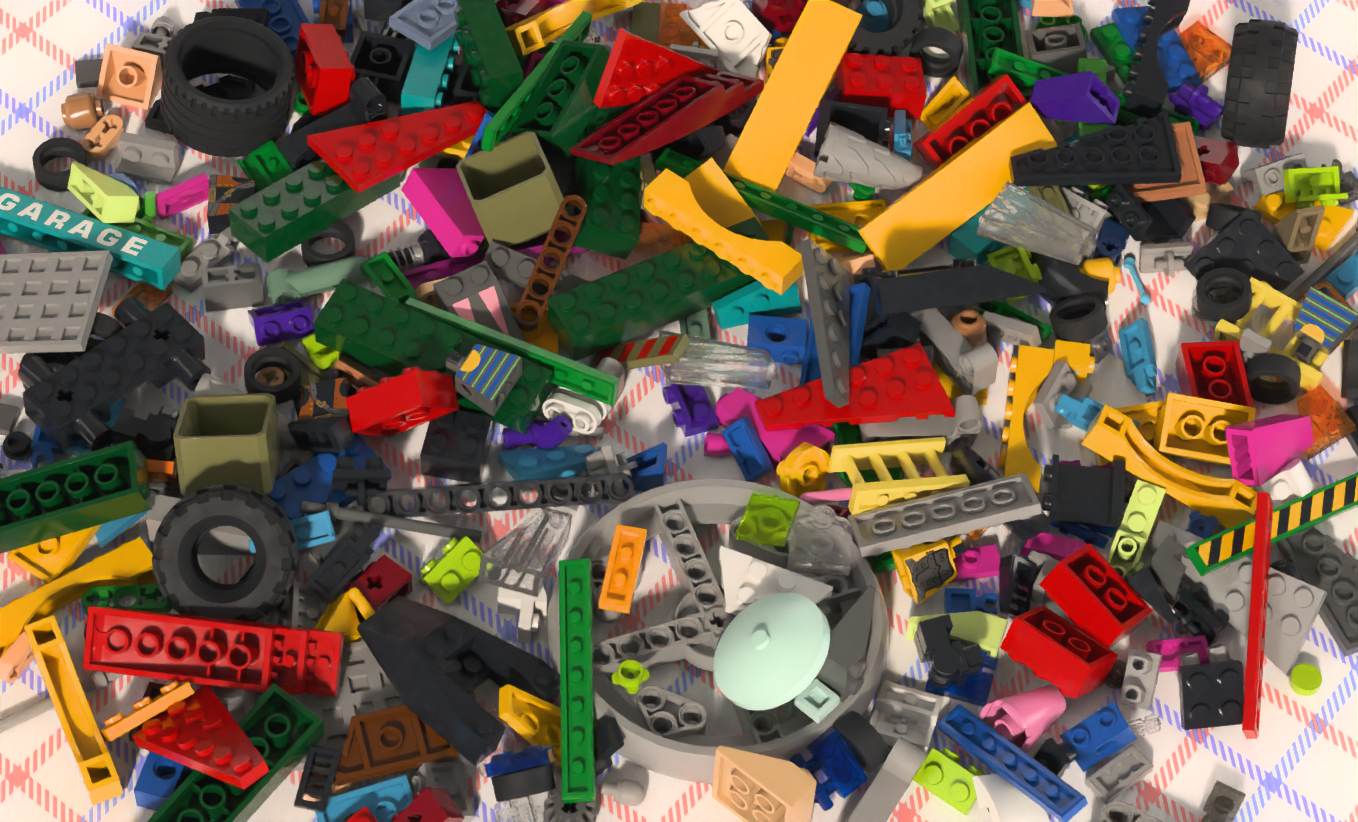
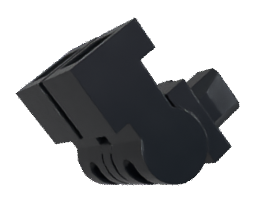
[111,405,179,462]
[913,614,984,689]

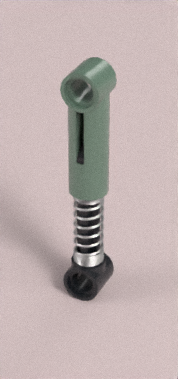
[265,230,453,305]

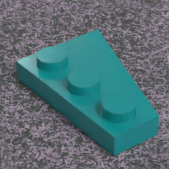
[712,280,803,330]

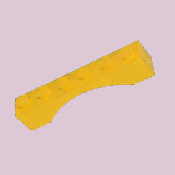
[505,0,646,57]
[644,168,803,296]
[998,345,1054,498]
[1081,404,1257,529]
[0,537,157,658]
[24,615,124,805]

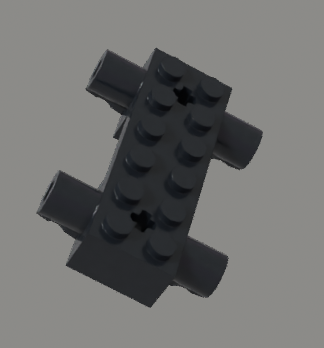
[349,20,521,136]
[18,296,211,452]

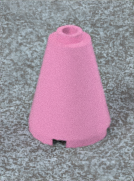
[980,685,1066,753]

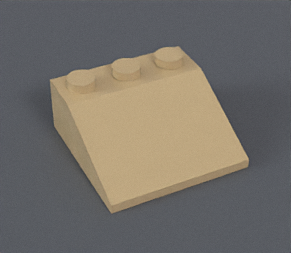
[712,745,817,822]

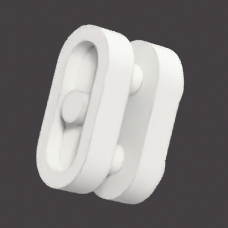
[542,386,611,434]

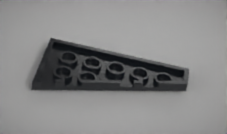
[1008,110,1182,187]

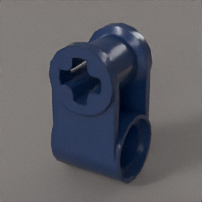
[1092,218,1130,266]

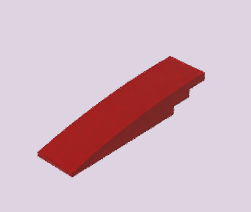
[83,606,344,697]

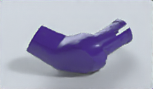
[502,416,573,449]

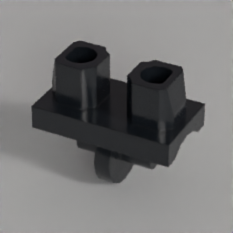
[331,457,389,506]
[1172,587,1230,647]
[1033,737,1077,778]

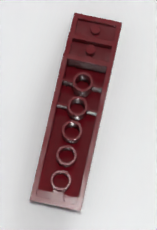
[569,71,764,165]

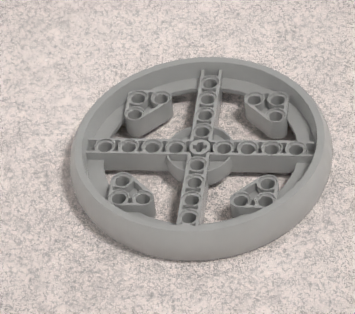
[546,478,889,784]

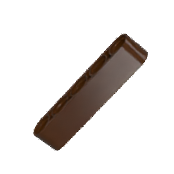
[515,195,587,331]

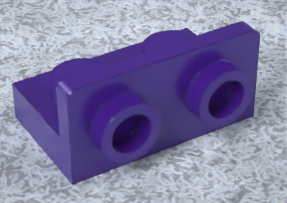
[247,299,314,346]
[662,374,719,437]

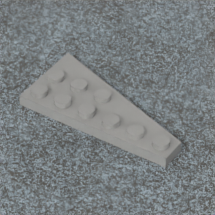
[1147,520,1327,677]

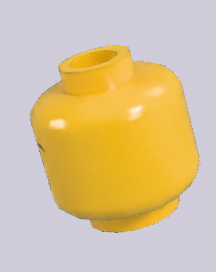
[1078,257,1121,294]

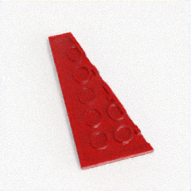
[593,28,720,108]
[307,100,488,194]
[754,343,955,431]
[132,685,269,790]

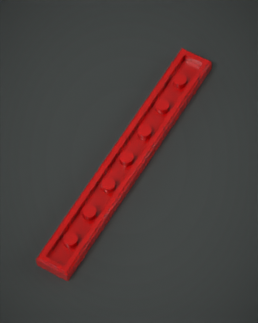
[1242,492,1274,739]

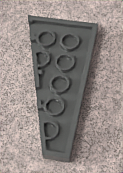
[800,238,850,408]
[1276,526,1358,657]

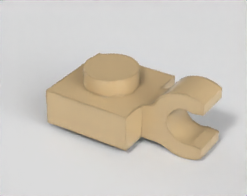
[1182,182,1235,222]

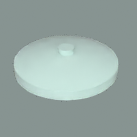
[713,592,830,711]

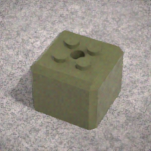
[456,131,571,248]
[173,393,282,496]

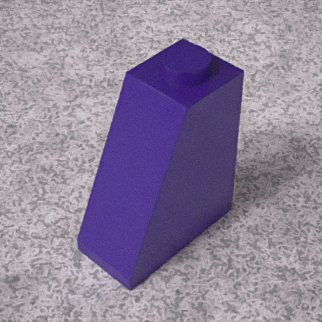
[1030,71,1121,125]

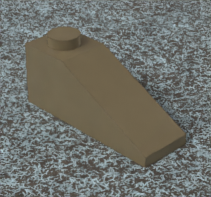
[1272,205,1325,265]

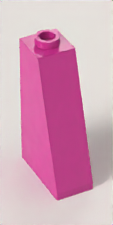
[401,168,485,257]
[716,387,835,474]
[1225,414,1314,486]

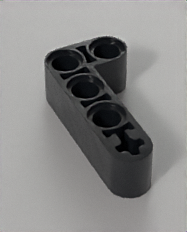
[280,77,388,169]

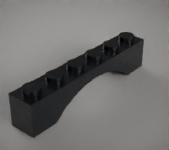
[1122,0,1190,119]

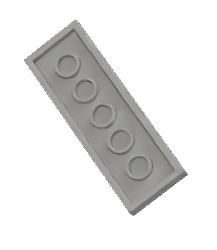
[848,473,1042,558]

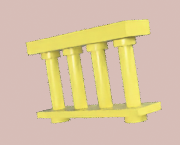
[1213,277,1353,396]
[828,437,970,515]

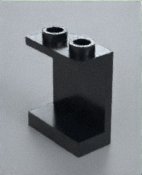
[814,99,892,157]
[1105,184,1196,241]
[1042,454,1126,528]

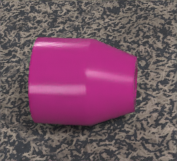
[703,433,732,458]

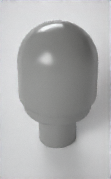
[151,16,175,37]
[600,779,646,806]

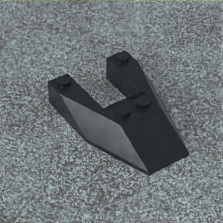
[854,258,1047,314]
[357,595,560,767]

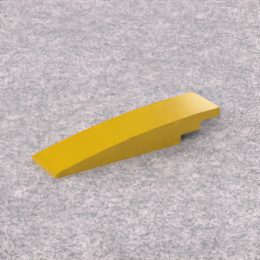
[723,0,863,193]
[858,102,1057,271]

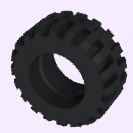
[831,0,923,56]

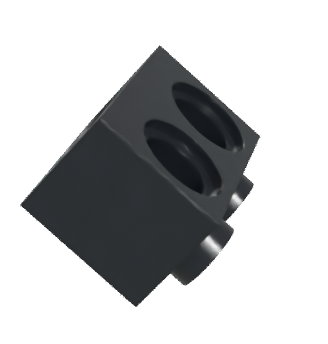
[860,312,922,361]

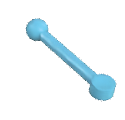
[1123,257,1151,305]

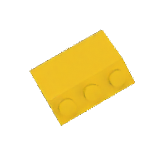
[1153,392,1256,467]

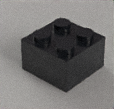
[420,410,493,483]

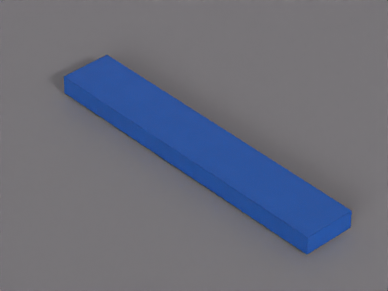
[936,704,1088,822]

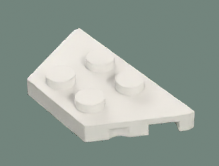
[679,0,772,78]
[718,546,833,616]

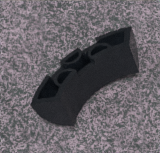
[651,125,725,161]
[1024,231,1109,312]
[950,440,1052,540]

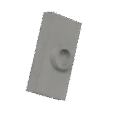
[983,311,1042,348]
[1239,328,1273,367]
[1085,744,1154,806]

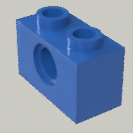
[746,315,807,365]
[1060,702,1137,772]
[134,751,195,811]

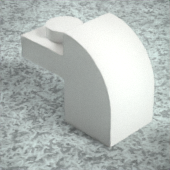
[1254,459,1314,509]
[497,571,547,644]

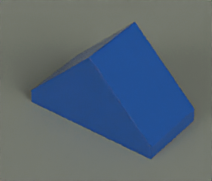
[620,442,668,492]

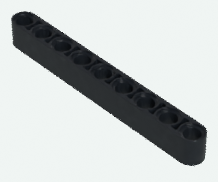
[363,473,635,518]

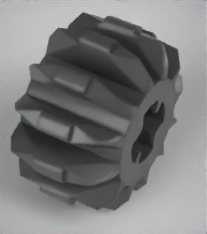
[542,789,597,822]

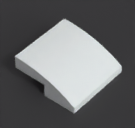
[870,680,944,753]
[972,774,1049,822]

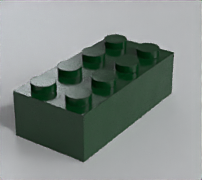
[455,0,523,114]
[510,40,610,157]

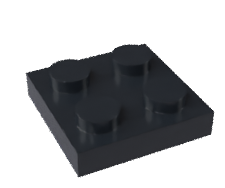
[1178,660,1244,730]

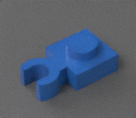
[31,425,63,469]
[944,588,998,615]

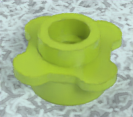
[611,659,650,694]

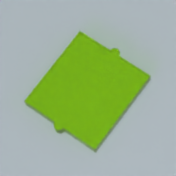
[735,494,801,547]

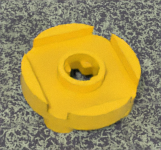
[776,442,831,499]

